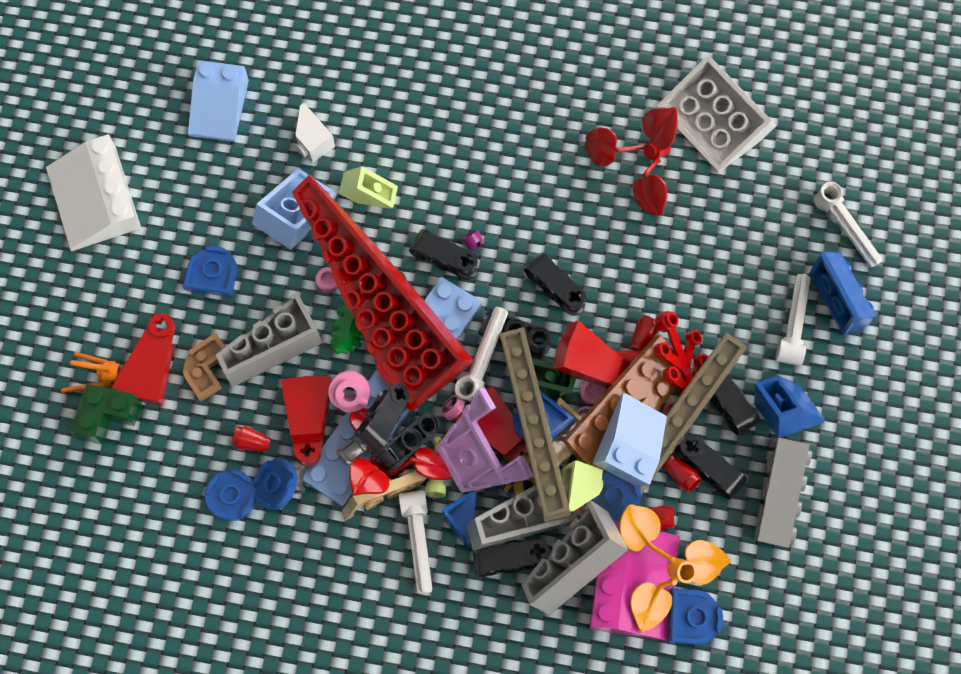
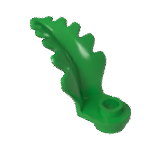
[330,303,365,354]

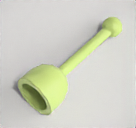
[425,436,446,498]

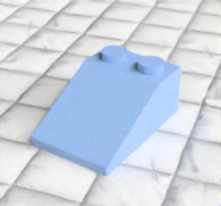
[188,60,249,142]
[252,168,337,250]
[592,393,667,486]

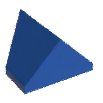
[442,492,476,549]

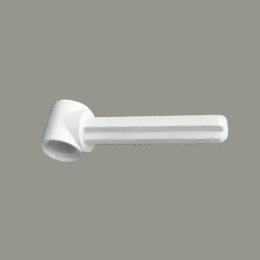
[814,182,882,268]
[776,274,811,367]
[455,307,508,402]
[399,490,433,594]

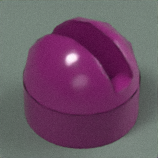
[461,229,483,250]

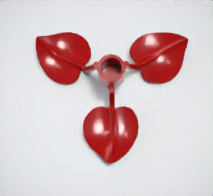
[585,107,678,216]
[349,408,452,496]

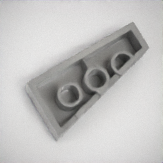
[216,291,322,387]
[754,438,812,548]
[466,470,579,550]
[521,500,628,615]

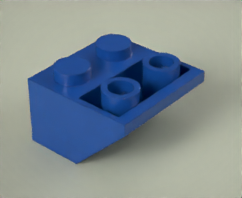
[754,375,825,438]

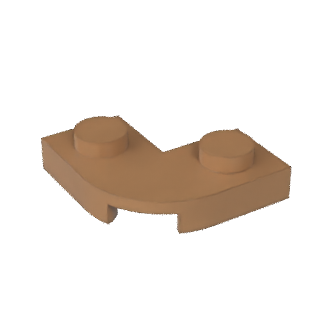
[183,333,225,402]

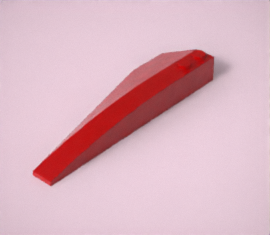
[292,175,474,412]

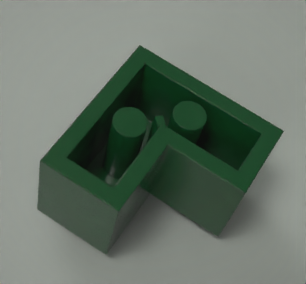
[532,341,577,402]
[70,383,142,445]

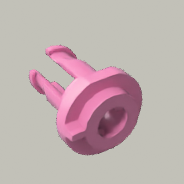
[329,370,370,412]

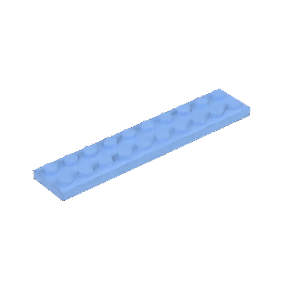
[303,277,482,508]

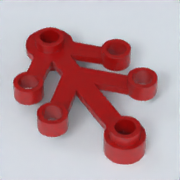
[654,311,708,395]

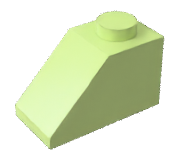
[339,166,398,209]
[561,460,603,512]

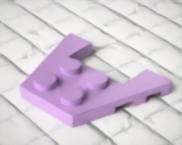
[436,388,534,493]

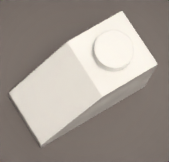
[296,103,335,162]

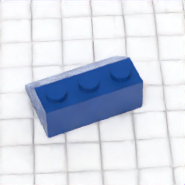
[809,252,876,336]

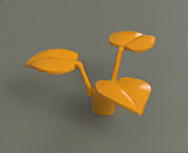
[619,504,731,632]

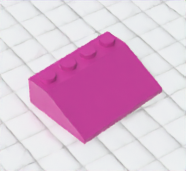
[589,521,680,641]

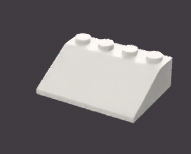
[657,55,777,172]
[46,134,141,251]

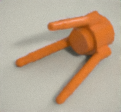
[61,352,121,393]

